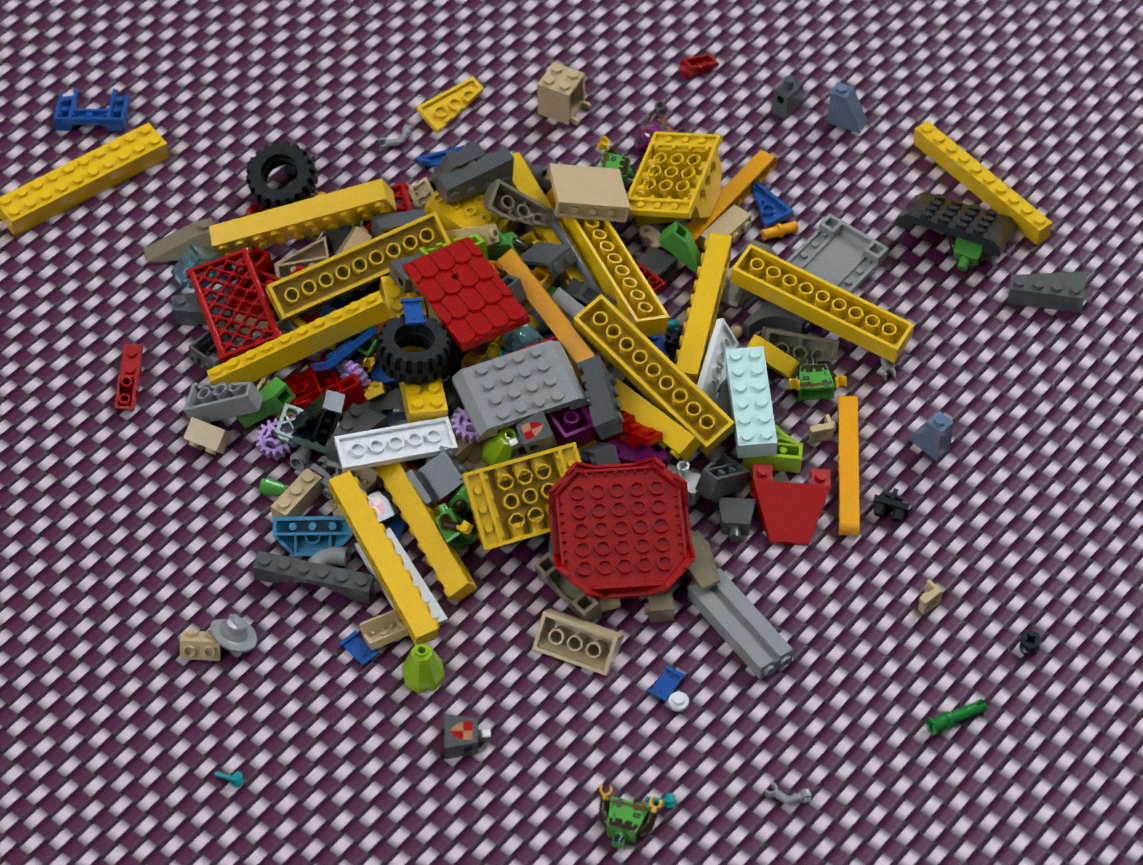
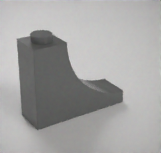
[743,301,814,338]

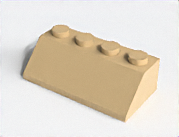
[532,608,624,676]

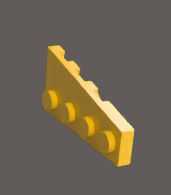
[417,76,483,134]

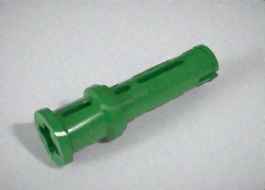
[926,699,987,736]

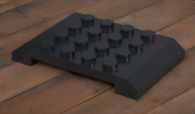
[894,192,1018,257]

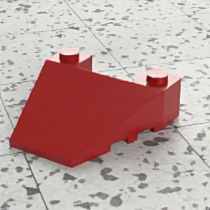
[226,247,305,315]
[284,342,367,409]
[750,463,831,546]

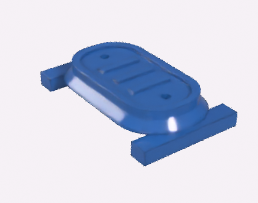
[401,298,426,326]
[339,630,379,667]
[647,665,686,702]

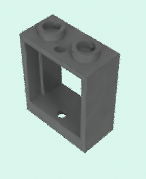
[188,321,245,372]

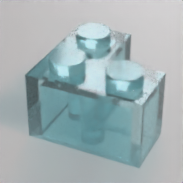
[171,244,223,289]

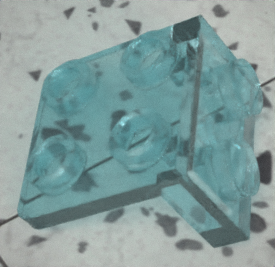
[502,323,541,354]

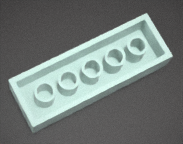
[725,346,777,458]

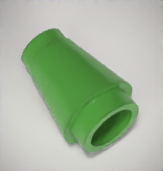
[259,477,288,496]

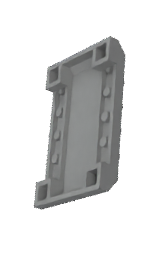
[786,213,889,294]
[452,340,589,441]

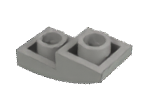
[310,463,333,499]

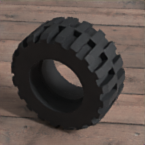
[246,141,318,209]
[377,314,451,385]

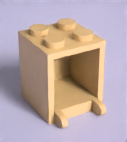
[537,62,591,125]

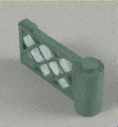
[274,403,340,454]

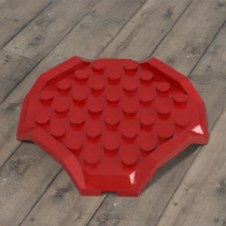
[548,456,696,600]

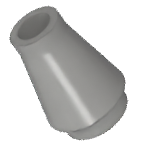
[290,446,313,470]

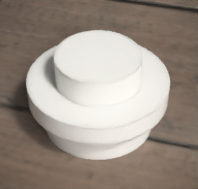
[669,692,689,712]

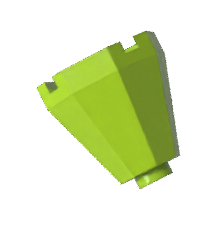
[481,427,521,466]
[402,643,445,693]

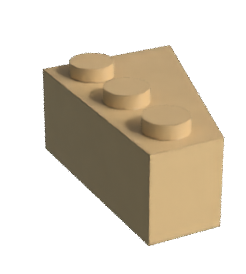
[273,236,329,279]

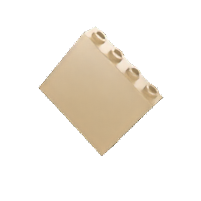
[546,163,630,222]

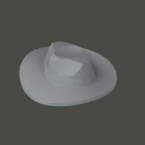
[210,614,257,653]

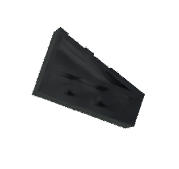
[292,390,345,444]

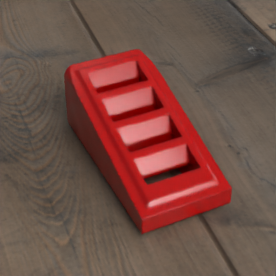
[679,53,719,79]

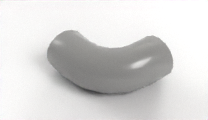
[308,546,350,567]

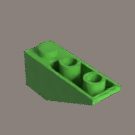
[658,220,702,274]
[235,376,296,428]

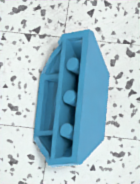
[273,516,352,556]

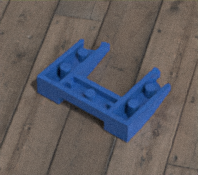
[53,89,130,131]

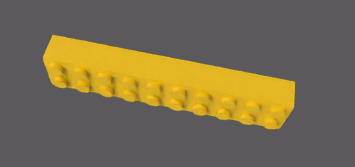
[0,123,169,236]
[209,178,397,256]
[265,211,451,323]
[558,217,670,336]
[675,232,732,384]
[730,244,915,363]
[380,276,448,423]
[573,294,735,456]

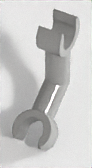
[378,124,413,151]
[880,357,896,381]
[317,456,345,476]
[764,782,812,805]

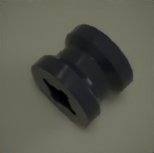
[665,329,683,353]
[1019,631,1041,657]

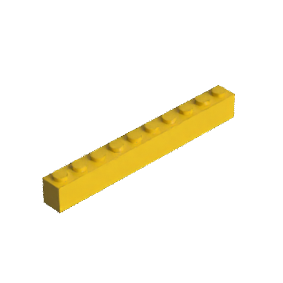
[913,121,1053,245]
[512,152,594,288]
[207,291,391,385]
[560,342,701,462]
[375,461,478,602]
[328,471,440,645]

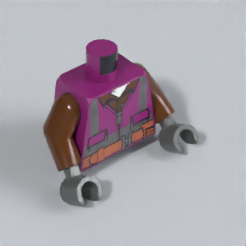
[634,101,686,150]

